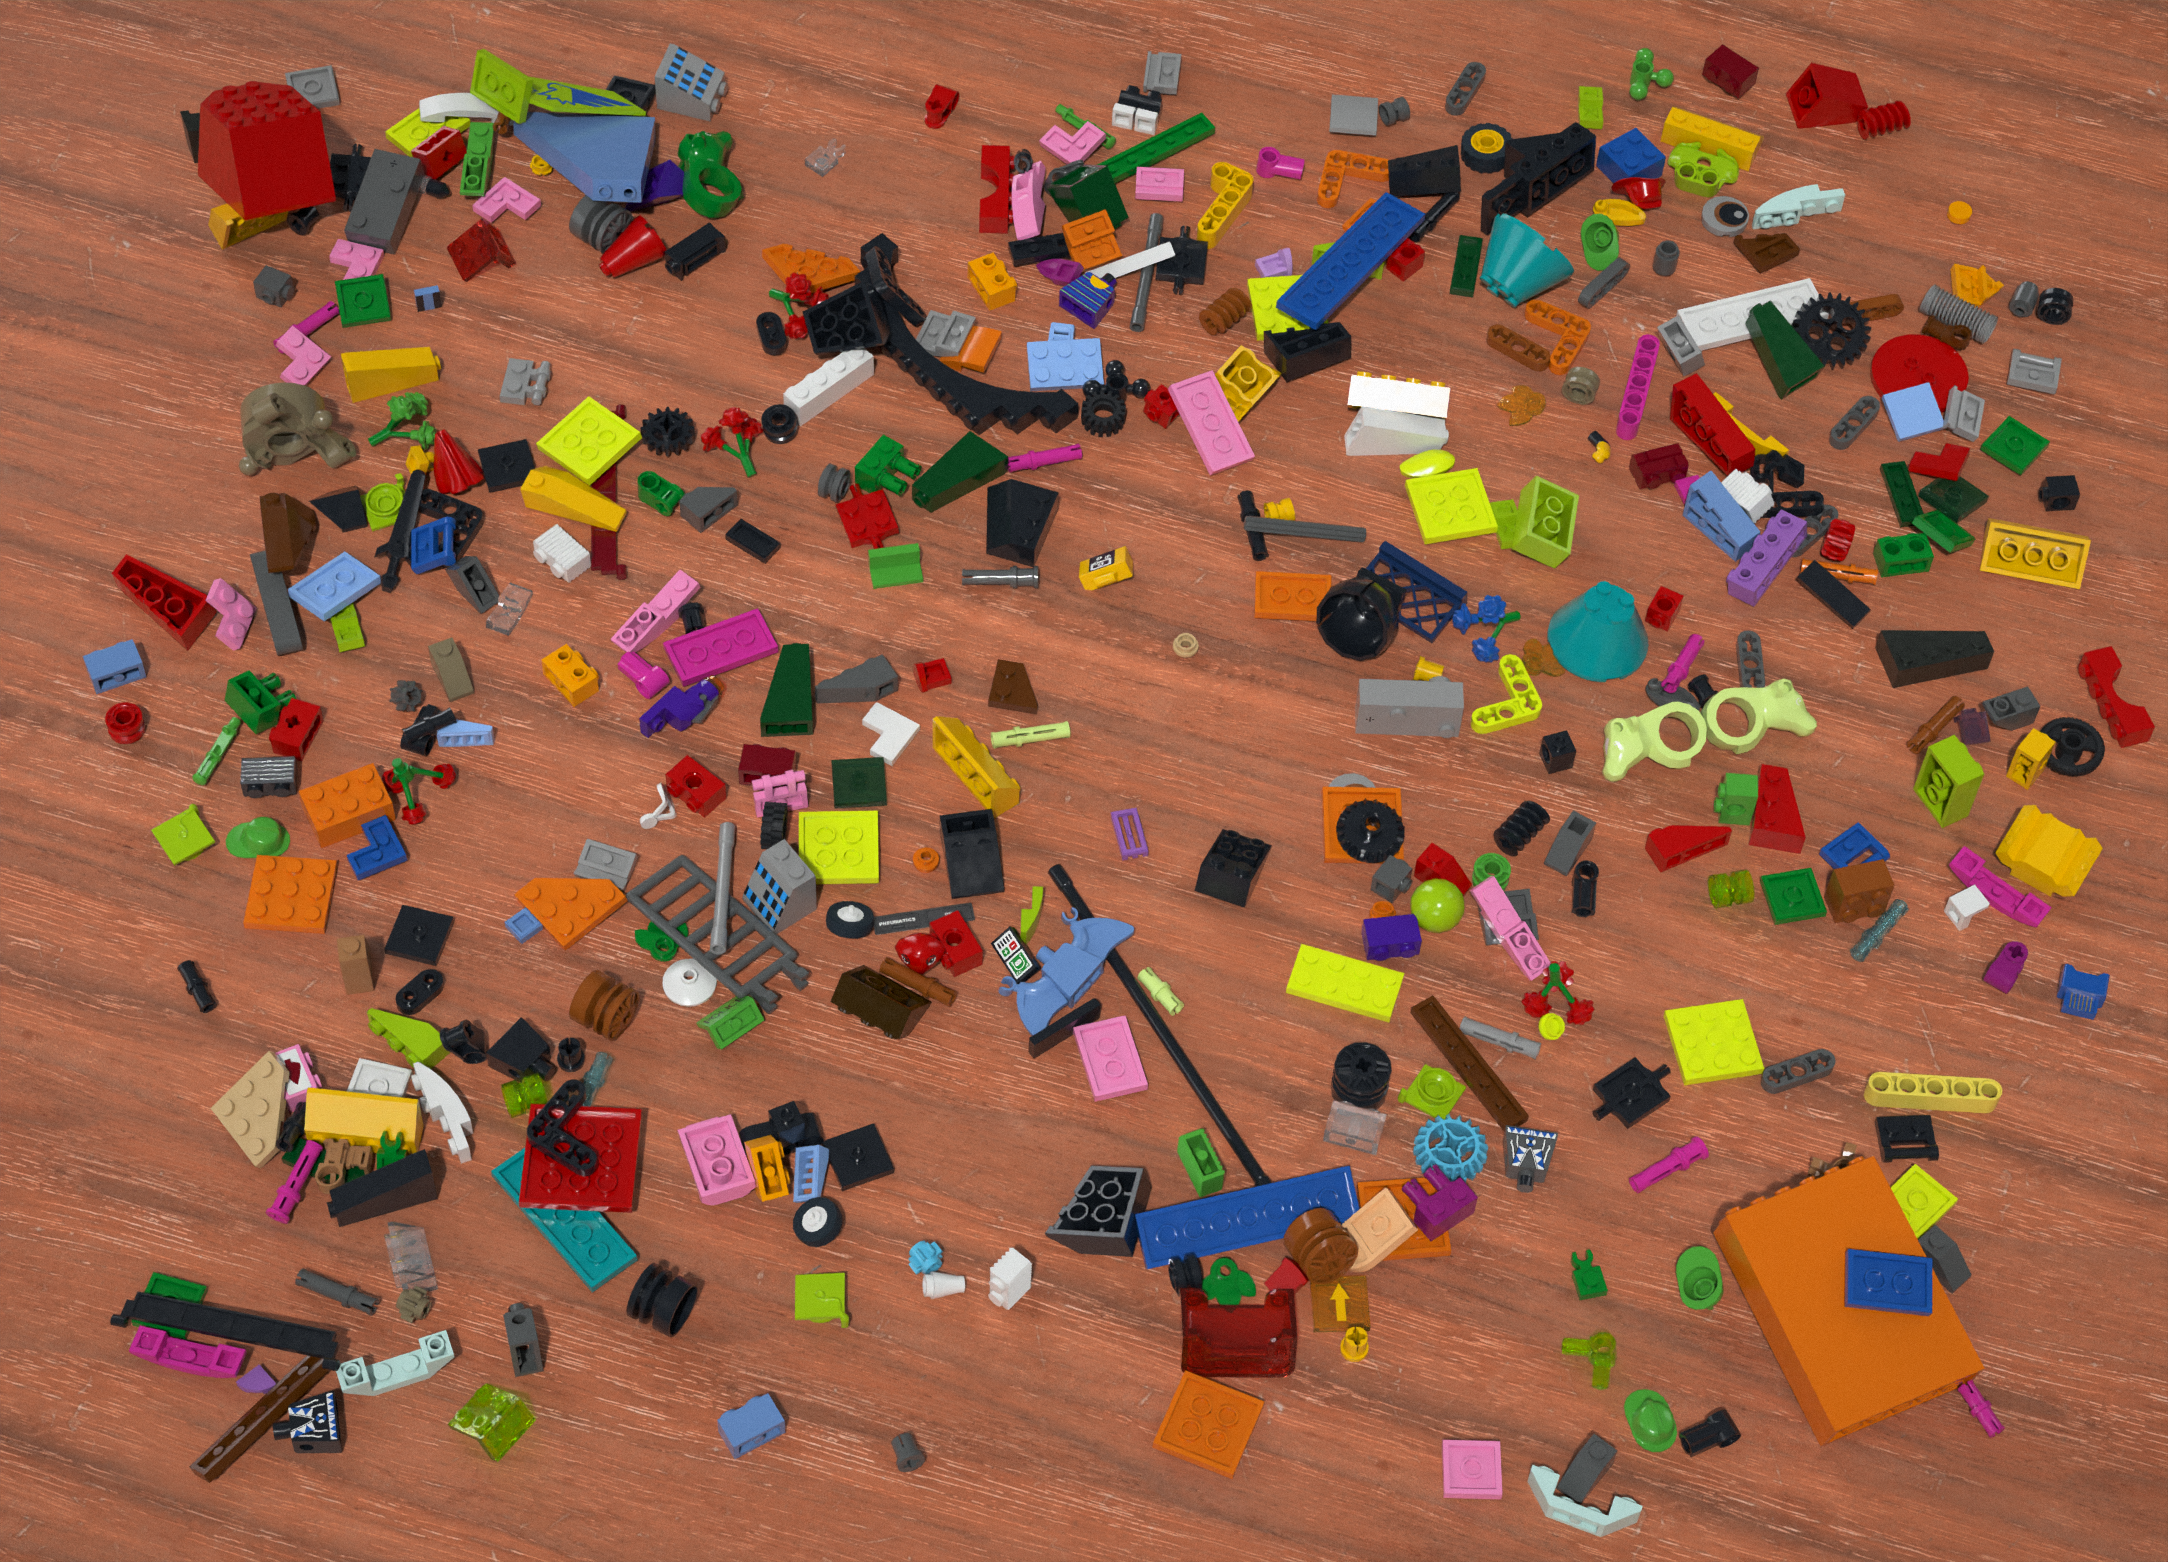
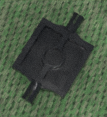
[330,144,371,212]
[1155,225,1208,294]
[1593,1057,1671,1129]

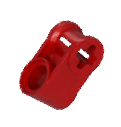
[924,84,959,129]

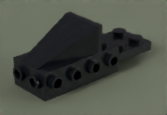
[1481,122,1596,235]

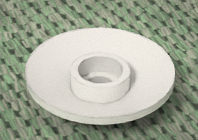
[662,958,717,1007]

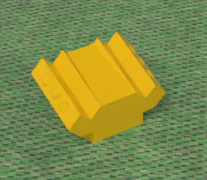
[1215,345,1281,422]
[1996,805,2103,897]

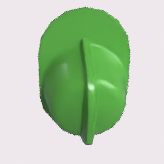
[1581,214,1619,271]
[226,817,290,858]
[1676,1246,1724,1310]
[1624,1389,1677,1452]

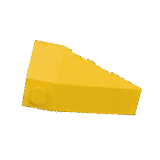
[520,466,627,532]

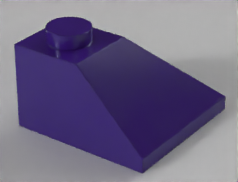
[625,159,684,212]

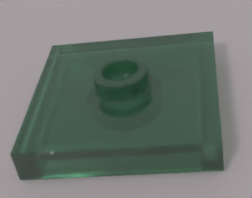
[1918,476,1989,523]
[831,757,887,809]

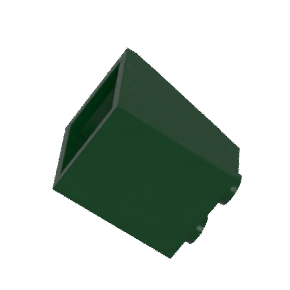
[1047,164,1129,229]

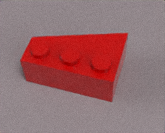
[1748,764,1806,854]

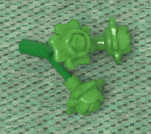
[368,392,436,450]

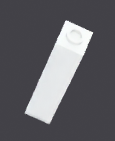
[1344,406,1449,456]

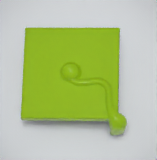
[360,473,405,532]
[151,804,215,866]
[1397,1064,1467,1120]
[795,1273,849,1328]

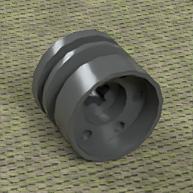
[569,195,633,254]

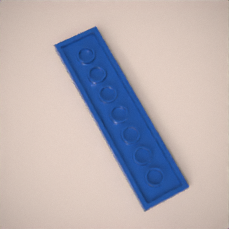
[1276,192,1425,330]
[1135,1165,1359,1270]

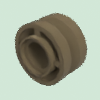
[1562,367,1600,405]

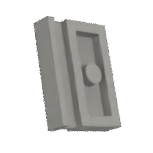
[1143,51,1181,95]
[1943,385,1985,442]
[574,839,638,892]

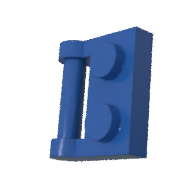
[411,517,456,574]
[1819,822,1890,869]

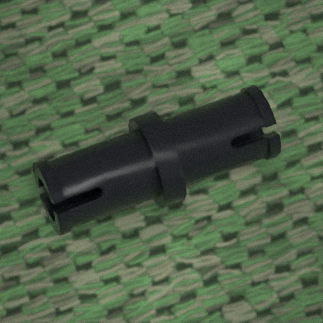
[1014,149,1033,173]
[402,707,457,744]
[177,960,217,1013]
[276,1102,306,1152]

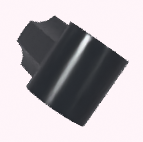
[400,704,441,757]
[1571,860,1599,918]
[1679,1409,1741,1457]

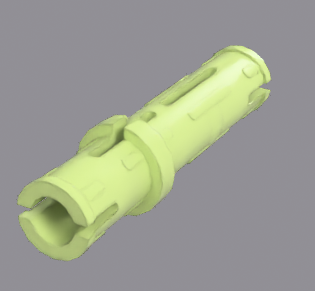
[991,721,1070,749]

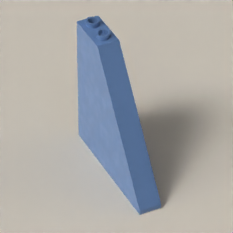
[513,112,656,203]

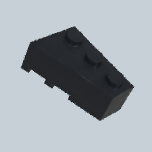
[1388,145,1461,196]
[1264,322,1351,382]

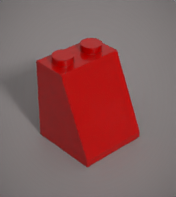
[1785,62,1868,129]

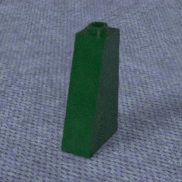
[1745,300,1825,400]
[912,431,1008,513]
[760,643,813,737]

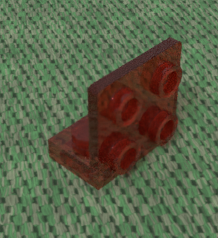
[447,218,516,282]

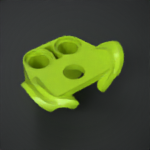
[1667,142,1739,198]

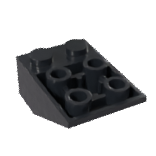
[939,809,1004,899]
[1194,829,1272,908]

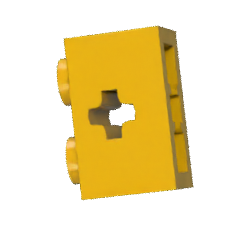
[2006,728,2055,790]

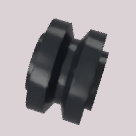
[2037,288,2074,325]
[761,404,798,444]
[1168,1253,1203,1297]

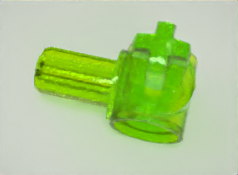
[1562,1332,1617,1390]

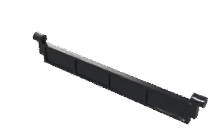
[110,1292,340,1371]

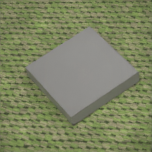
[285,65,340,109]

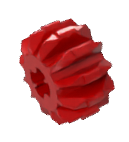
[1820,518,1856,562]

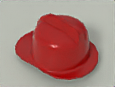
[1611,177,1666,209]

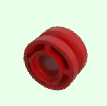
[105,702,145,744]

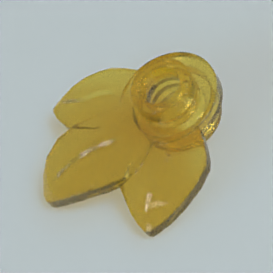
[1497,385,1546,426]
[1522,638,1566,677]

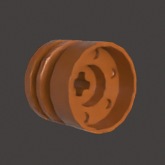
[569,969,640,1042]
[1283,1208,1358,1284]

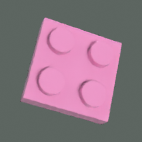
[1442,1440,1502,1499]

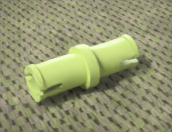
[1137,967,1184,1016]

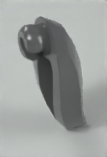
[1646,678,1700,711]

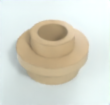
[1173,633,1199,658]

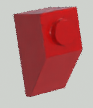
[1414,843,1472,897]

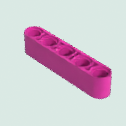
[1616,334,1660,440]

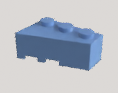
[1682,471,1760,562]

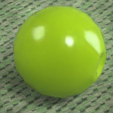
[1410,878,1465,934]

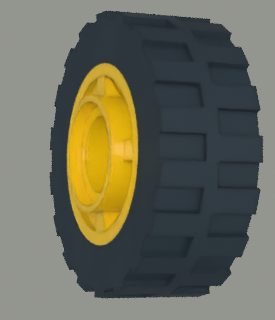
[1461,123,1513,173]

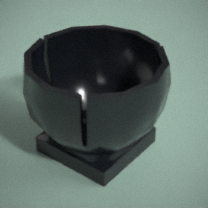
[1316,567,1407,661]

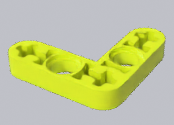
[1470,654,1542,734]

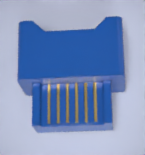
[2057,964,2110,1020]

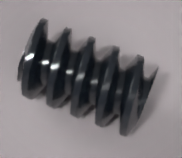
[1493,801,1550,856]

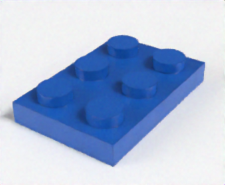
[1845,1249,1932,1316]

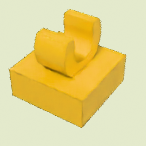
[405,445,434,475]

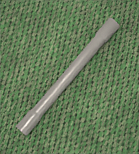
[710,822,735,955]

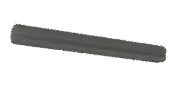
[1244,516,1366,542]

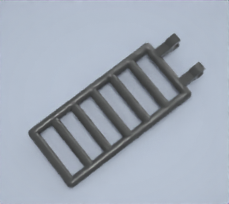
[626,855,809,1014]

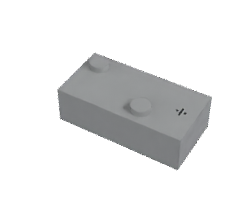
[1355,679,1464,738]

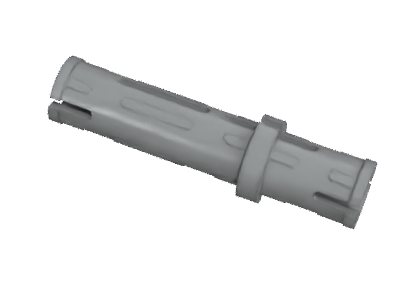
[1460,1016,1542,1060]

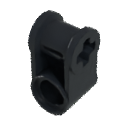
[440,1020,487,1064]

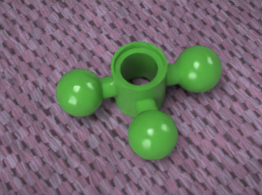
[1629,48,1674,100]

